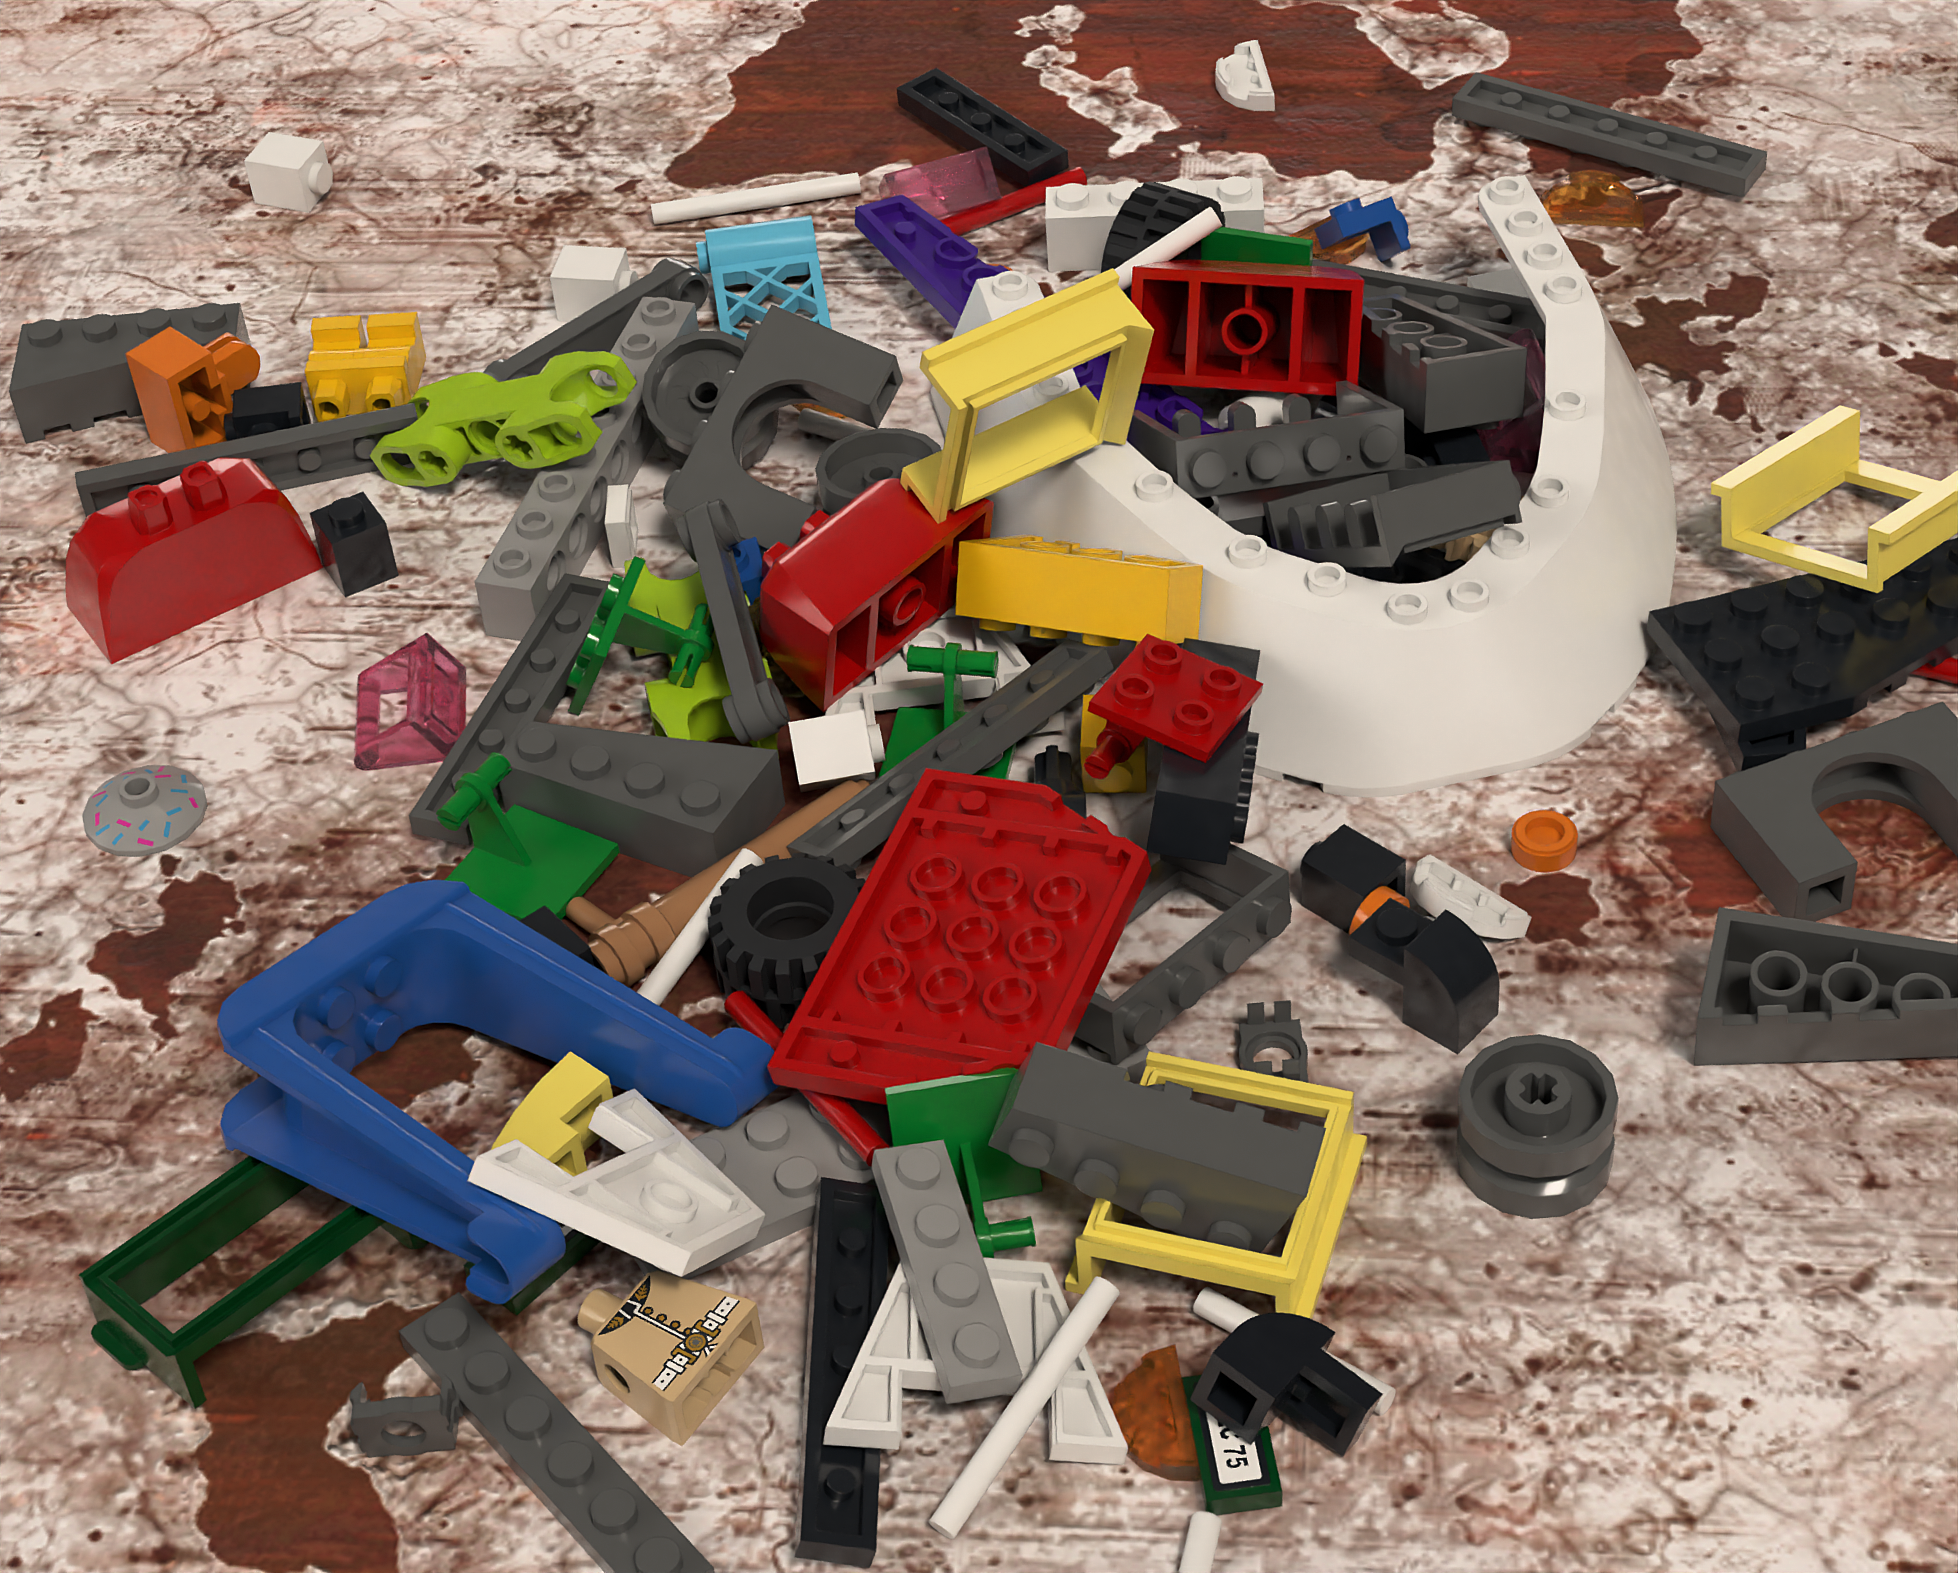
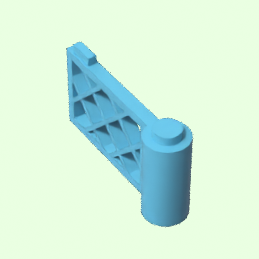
[696,215,832,341]

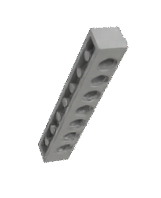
[475,296,699,641]

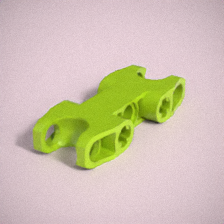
[370,351,637,487]
[624,557,779,758]

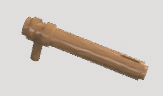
[566,779,870,987]

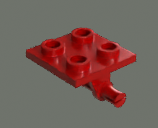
[1084,633,1264,780]

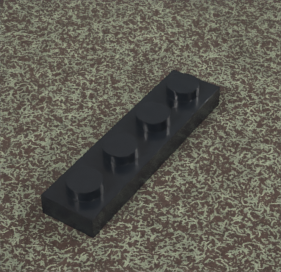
[897,68,1069,187]

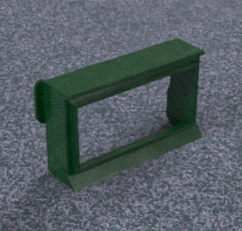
[79,1155,429,1409]

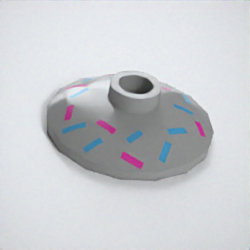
[82,765,208,857]

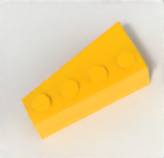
[955,534,1203,647]

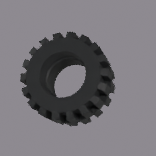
[1101,181,1225,300]
[708,853,865,1029]

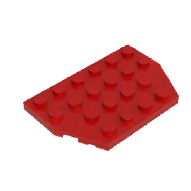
[767,768,1152,1105]

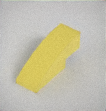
[491,1051,613,1177]

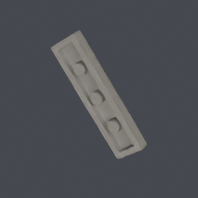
[871,1140,1023,1404]

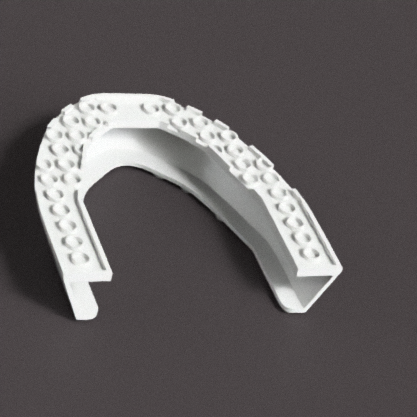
[930,175,1677,798]

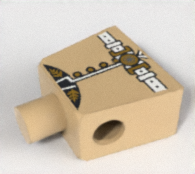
[578,1270,764,1446]

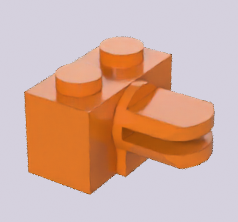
[125,327,260,453]

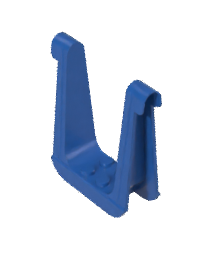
[217,880,780,1304]

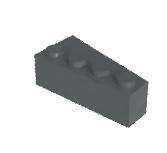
[1694,907,1958,1066]

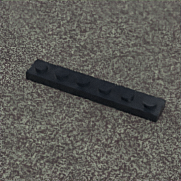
[794,1177,889,1568]

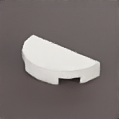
[1216,40,1275,111]
[1410,855,1532,939]

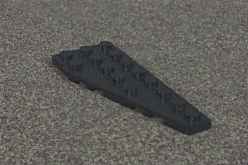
[1646,537,1958,744]

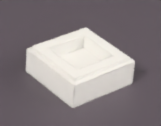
[605,484,638,568]

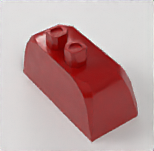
[1131,260,1365,396]
[65,457,323,664]
[759,478,994,712]

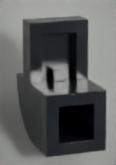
[1348,898,1500,1055]
[1190,1313,1383,1457]

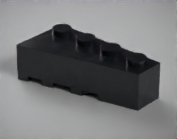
[1146,638,1261,865]

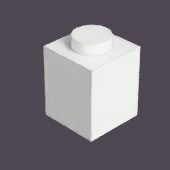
[244,132,333,213]
[550,245,638,322]
[788,709,886,792]

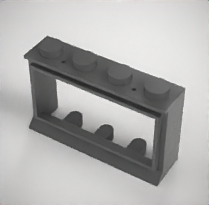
[1128,380,1405,499]
[1263,460,1522,568]
[1074,843,1292,1065]

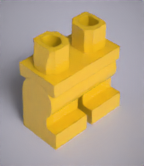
[305,312,426,422]

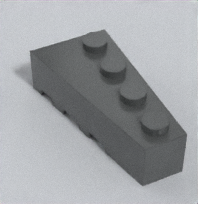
[1358,293,1527,433]
[9,303,251,444]
[499,721,785,877]
[988,1042,1326,1253]

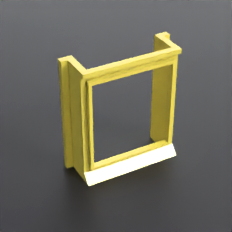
[900,268,1154,524]
[1711,405,1958,593]
[1065,1051,1367,1319]

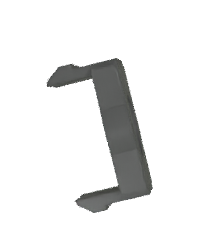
[1239,1000,1309,1083]
[350,1374,463,1458]

